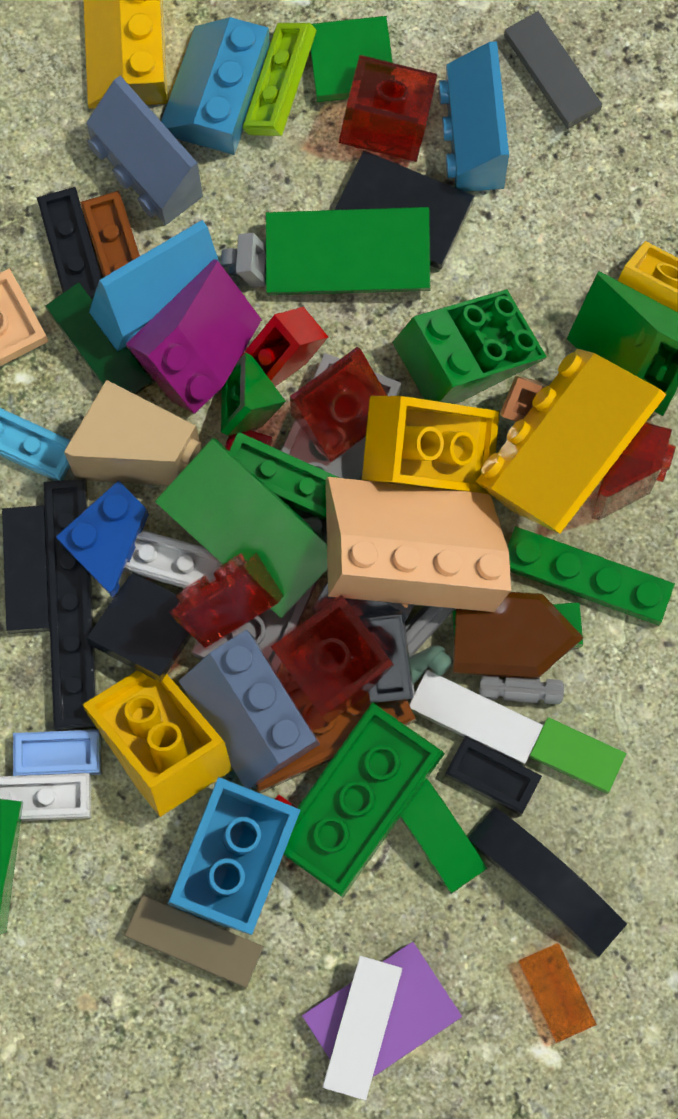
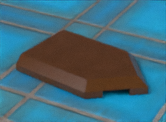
[453,592,584,679]

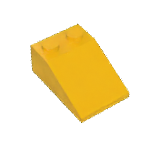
[362,396,500,494]
[83,670,232,817]

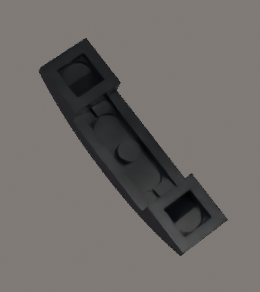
[468,807,627,958]

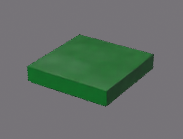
[310,16,396,102]

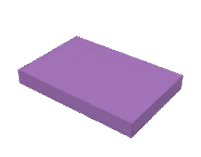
[302,942,462,1078]

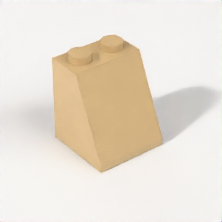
[64,380,201,486]

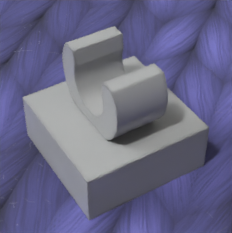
[221,233,266,287]

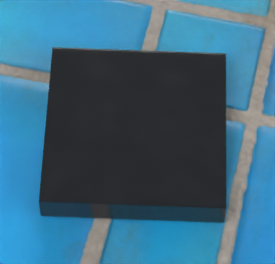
[87,572,205,683]

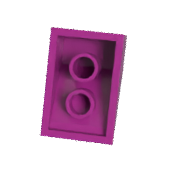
[125,259,262,414]

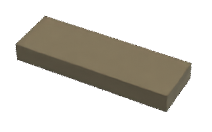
[124,895,264,989]

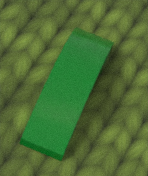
[400,779,487,894]

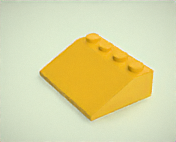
[475,349,666,534]

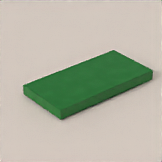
[266,207,431,296]
[155,438,328,618]
[283,703,445,898]

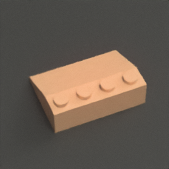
[326,477,511,612]

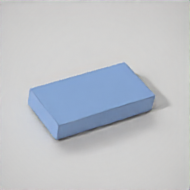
[13,730,101,776]

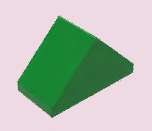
[220,352,286,436]

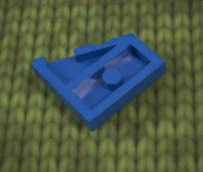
[56,480,149,598]

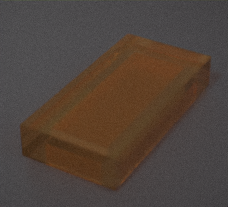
[518,943,597,1044]

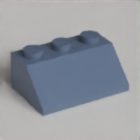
[86,76,203,226]
[179,629,320,789]

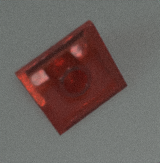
[290,347,387,462]

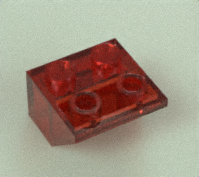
[169,553,283,648]

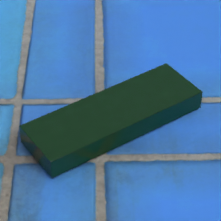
[45,282,152,395]

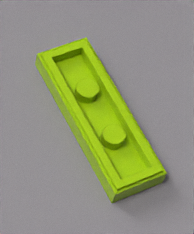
[242,23,317,136]

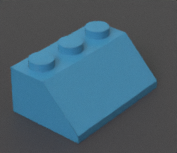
[161,17,270,155]
[438,41,509,192]
[89,220,219,352]
[167,777,300,935]

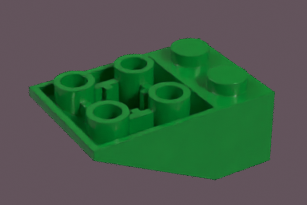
[566,271,678,416]
[392,289,547,404]

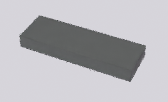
[504,11,602,129]

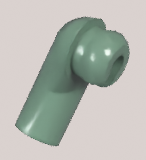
[410,645,453,684]

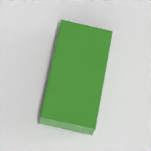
[529,717,627,794]

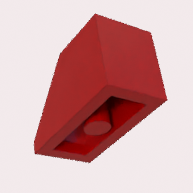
[240,306,329,387]

